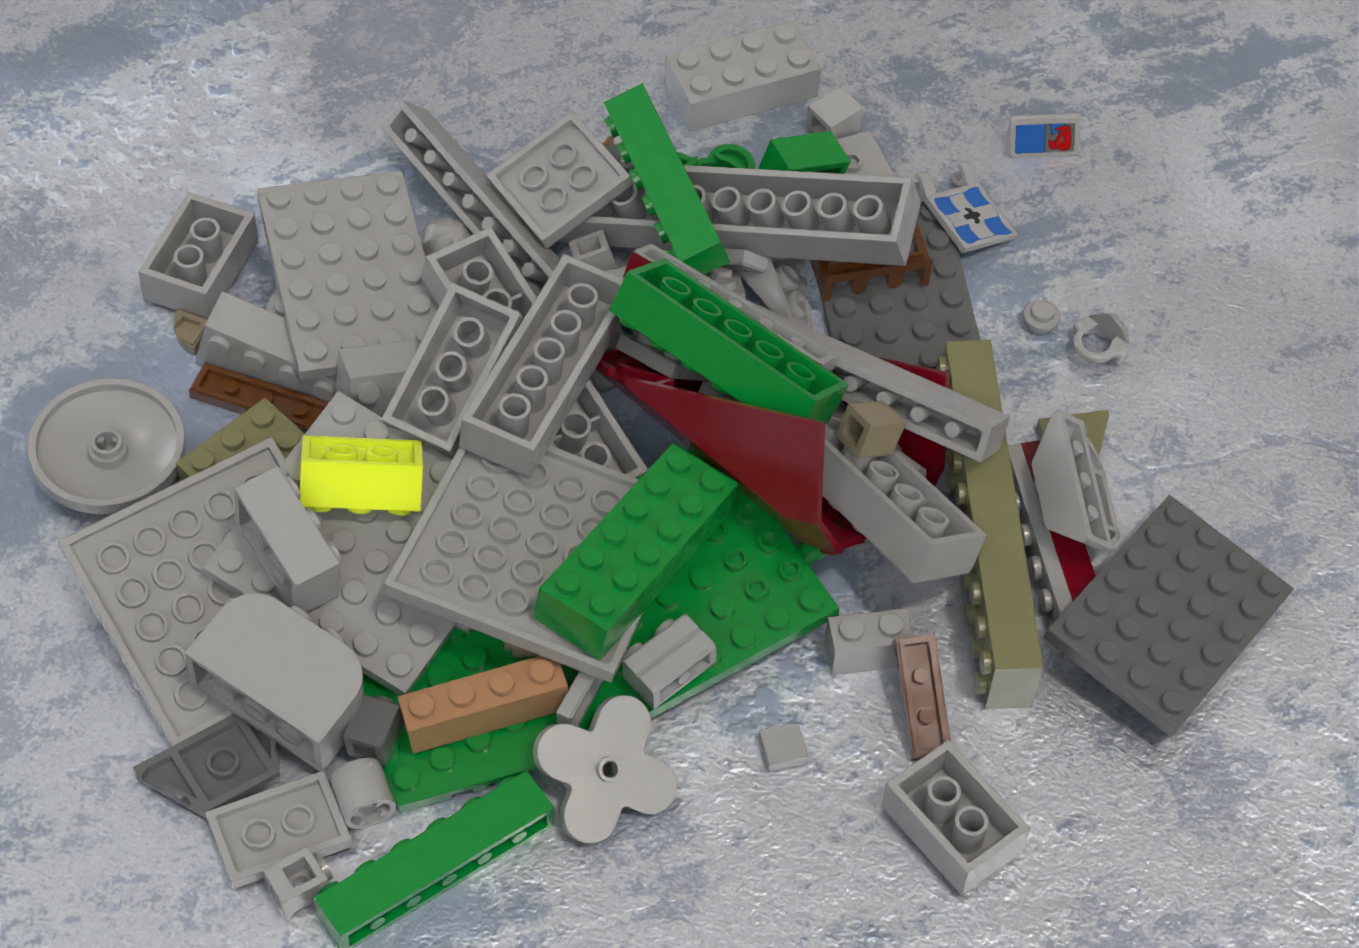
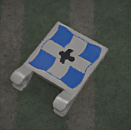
[914,161,1018,253]

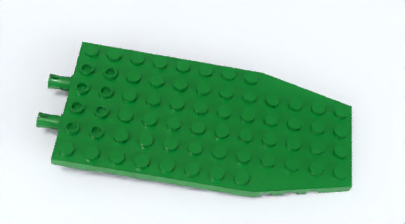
[363,449,839,813]

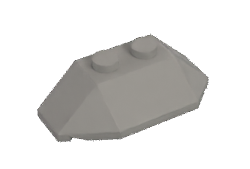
[1031,409,1120,554]

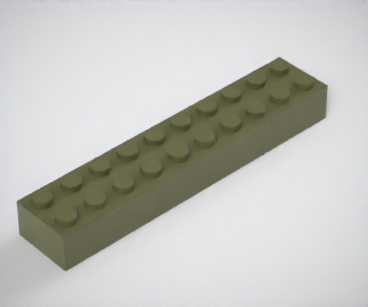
[937,340,1044,709]

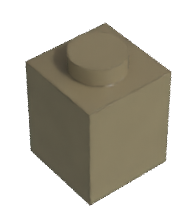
[835,401,906,458]

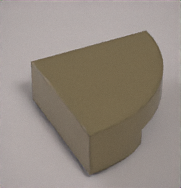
[174,309,208,356]

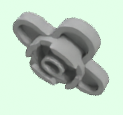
[533,695,677,843]

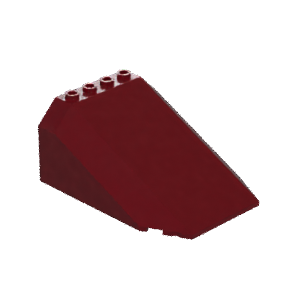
[595,347,950,555]

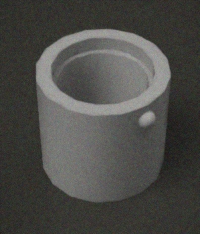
[330,758,396,829]

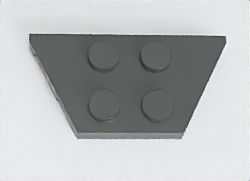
[132,714,280,818]

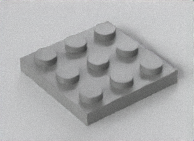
[486,111,634,249]

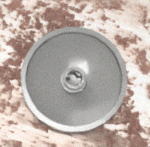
[28,378,186,514]

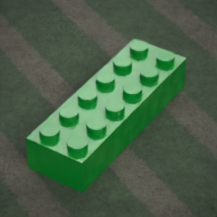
[609,258,849,424]
[532,443,739,661]

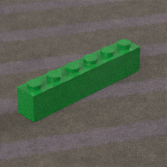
[604,83,730,275]
[314,770,554,948]

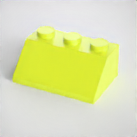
[299,435,423,516]

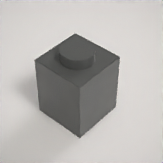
[343,695,404,766]

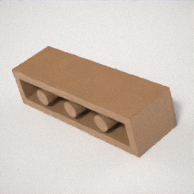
[397,656,568,754]

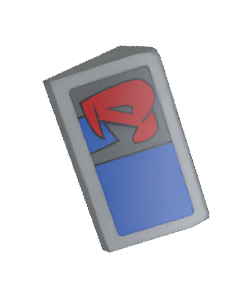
[1006,113,1081,158]

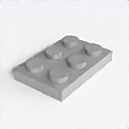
[205,770,352,889]

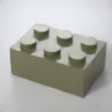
[175,398,305,482]

